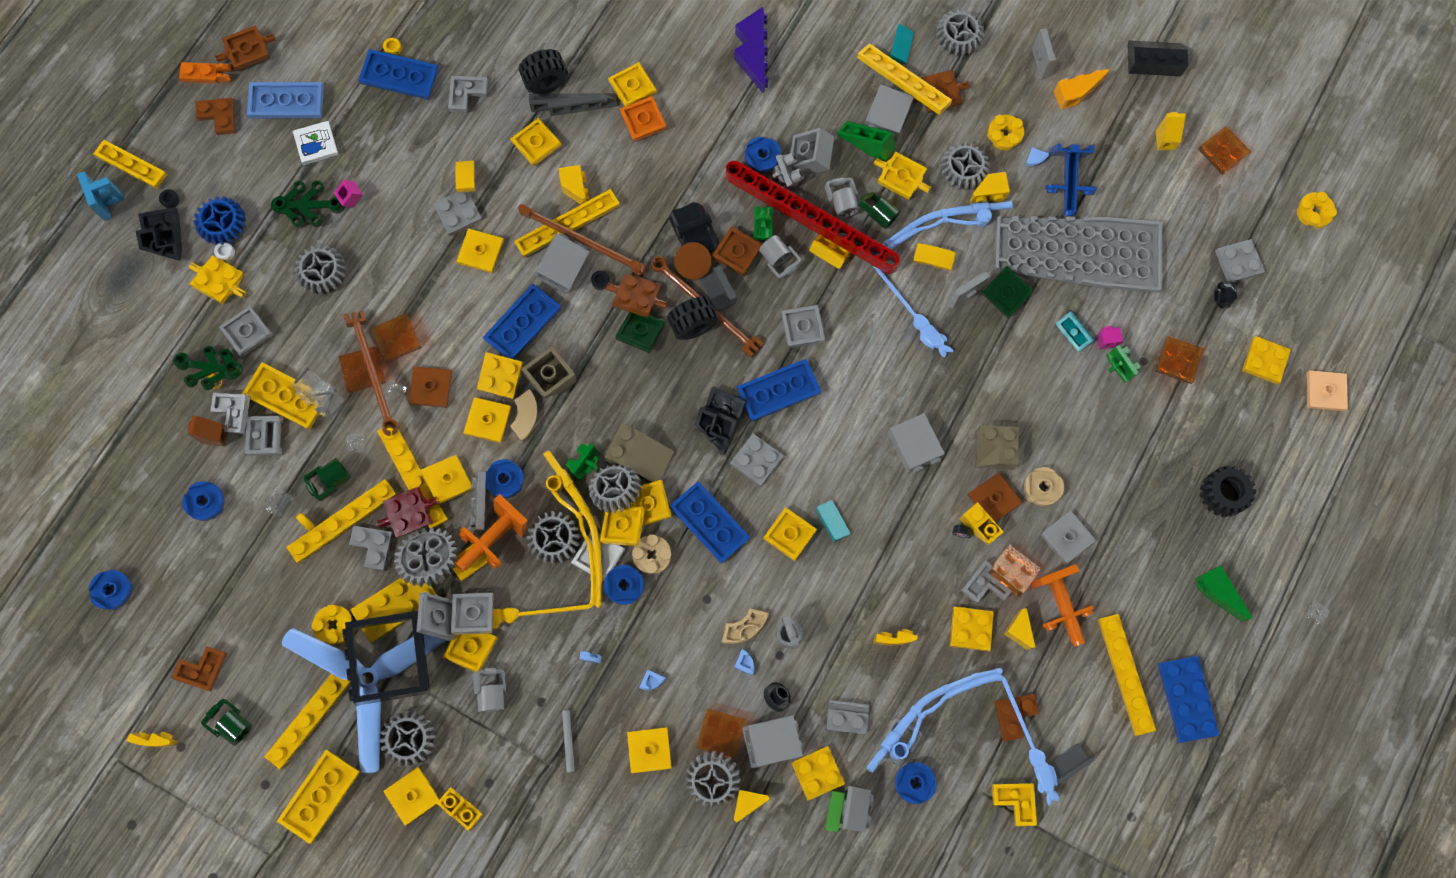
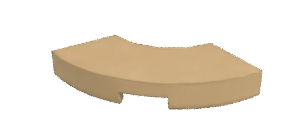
[510,389,538,442]
[722,608,769,644]

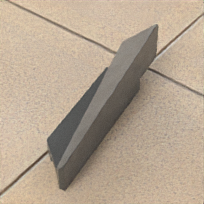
[529,93,619,116]

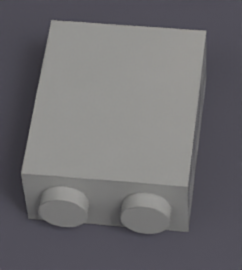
[865,84,914,141]
[533,233,589,293]
[888,413,945,474]
[742,716,803,768]

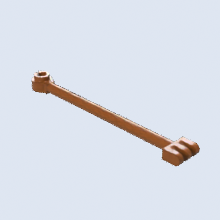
[518,204,647,277]
[651,256,764,358]
[344,311,398,436]

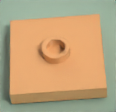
[1307,370,1348,411]

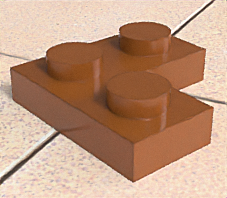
[195,97,235,135]
[171,646,227,692]
[994,694,1039,742]

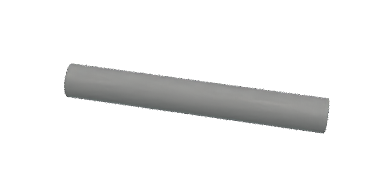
[562,710,575,773]

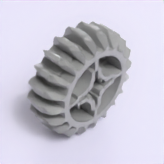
[936,9,984,57]
[940,142,990,191]
[294,245,347,295]
[589,463,641,514]
[526,511,580,564]
[379,711,436,767]
[686,751,741,808]

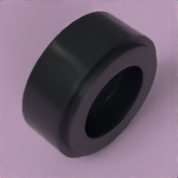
[159,189,180,208]
[591,271,610,290]
[952,525,973,538]

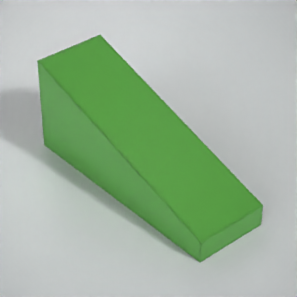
[825,791,845,832]

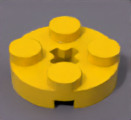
[987,115,1024,151]
[1297,192,1337,229]
[311,604,354,645]

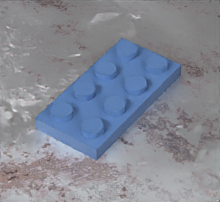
[247,82,324,119]

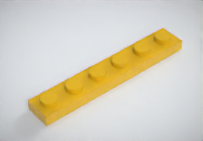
[857,43,952,115]
[514,189,620,258]
[377,428,449,529]
[286,479,397,564]
[1098,614,1156,736]
[264,674,351,770]

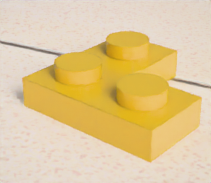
[992,783,1037,826]

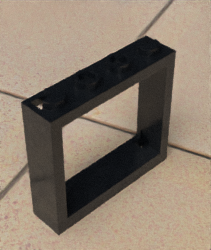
[342,611,431,706]

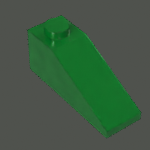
[837,121,896,161]
[1195,566,1252,622]

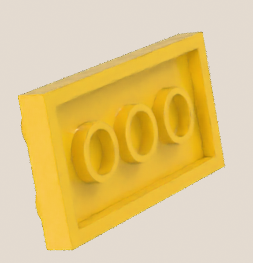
[242,362,329,430]
[350,578,438,643]
[277,750,361,844]

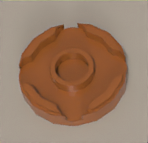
[674,242,711,279]

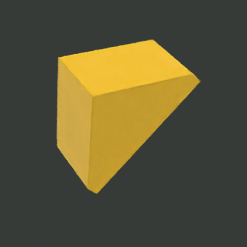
[1004,608,1035,650]
[733,790,770,823]

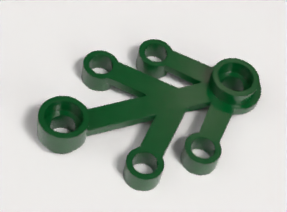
[271,180,345,227]
[173,346,243,390]

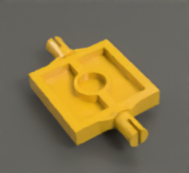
[874,151,931,200]
[189,255,247,305]

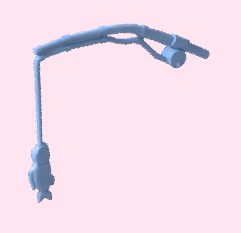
[872,201,1013,357]
[866,668,1060,806]

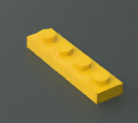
[93,140,167,189]

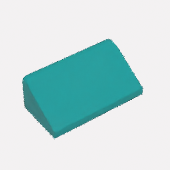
[890,24,914,64]
[1055,312,1095,352]
[815,500,851,543]

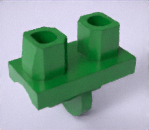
[753,206,773,240]
[1106,345,1141,383]
[566,443,601,481]

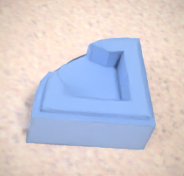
[1025,147,1049,167]
[734,649,754,675]
[579,651,602,664]
[639,670,666,690]

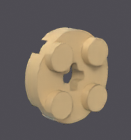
[1024,467,1064,506]
[632,534,671,574]

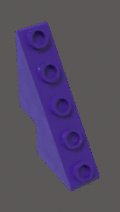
[734,7,768,93]

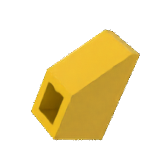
[1156,112,1186,150]
[558,165,589,205]
[970,172,1010,204]
[959,502,1004,545]

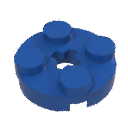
[745,137,781,174]
[485,459,524,499]
[182,481,224,521]
[604,565,644,605]
[89,570,133,610]
[895,762,937,804]

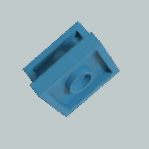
[77,172,124,221]

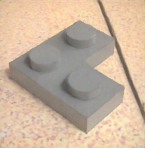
[448,76,488,112]
[210,392,250,434]
[349,526,393,571]
[961,560,1016,603]

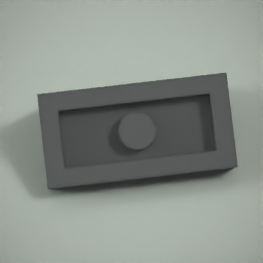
[700,266,737,312]
[1048,743,1095,783]

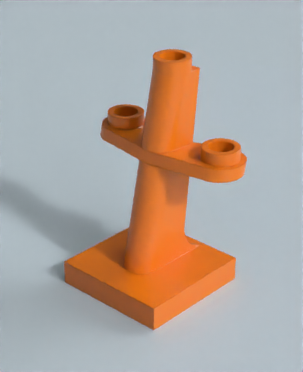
[455,494,528,572]
[1030,564,1094,647]

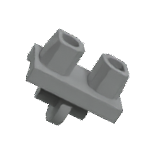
[772,153,804,188]

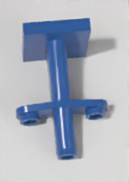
[1045,144,1097,216]

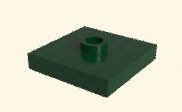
[981,265,1034,318]
[616,312,666,354]

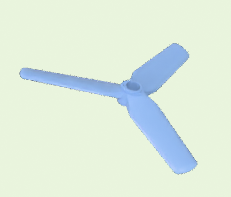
[282,628,447,773]

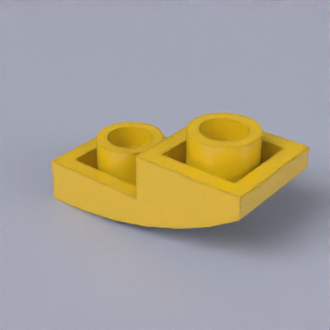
[455,161,475,192]
[913,243,956,271]
[873,629,918,646]
[126,731,178,747]
[436,787,483,831]

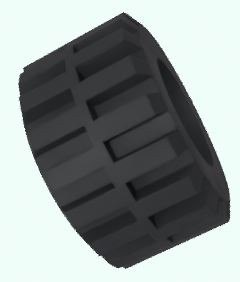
[518,49,569,94]
[667,296,719,340]
[1200,465,1256,517]

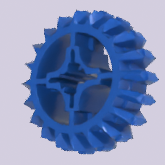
[193,196,247,245]

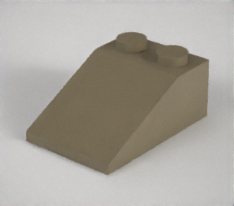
[605,423,674,483]

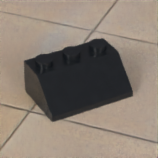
[1128,40,1188,77]

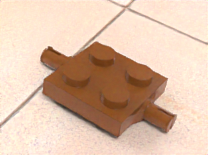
[215,25,276,71]
[912,70,970,114]
[606,274,668,318]

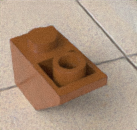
[187,415,228,447]

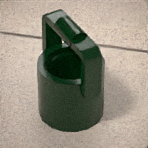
[858,192,901,230]
[303,458,351,501]
[201,699,252,746]

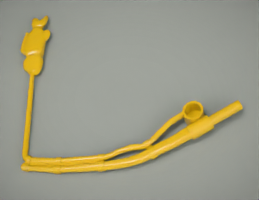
[493,450,603,629]

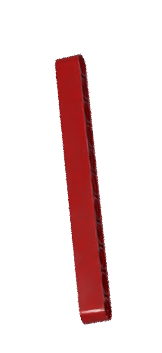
[726,161,900,274]

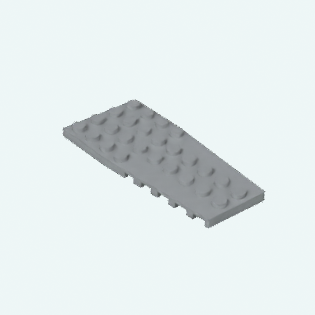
[994,216,1162,293]

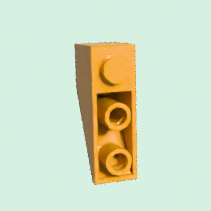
[1054,69,1109,110]

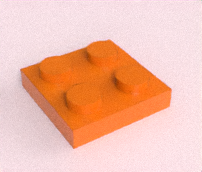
[619,96,667,142]

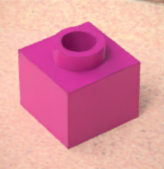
[334,180,363,208]
[1096,326,1123,349]

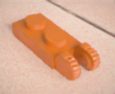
[179,62,232,83]

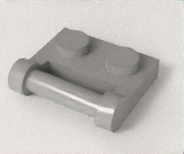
[245,416,284,456]

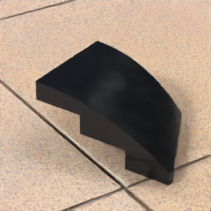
[136,207,182,261]
[695,386,748,455]

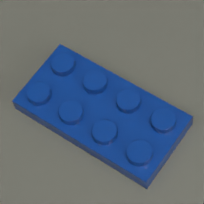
[358,49,439,100]
[482,284,562,359]
[737,359,821,422]
[669,481,750,564]
[1158,656,1219,743]

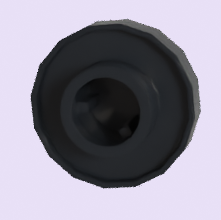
[1214,281,1237,309]
[763,682,792,712]

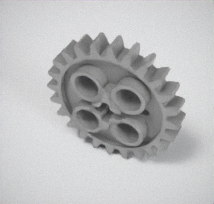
[394,527,459,587]

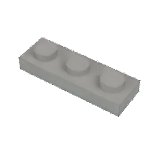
[470,471,486,533]

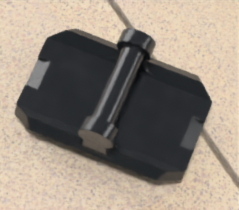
[669,202,719,253]

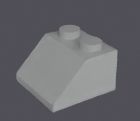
[790,128,834,174]
[839,786,874,832]

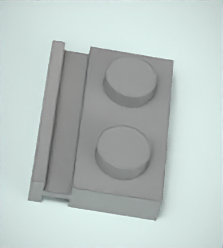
[826,700,869,735]

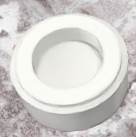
[214,242,235,262]

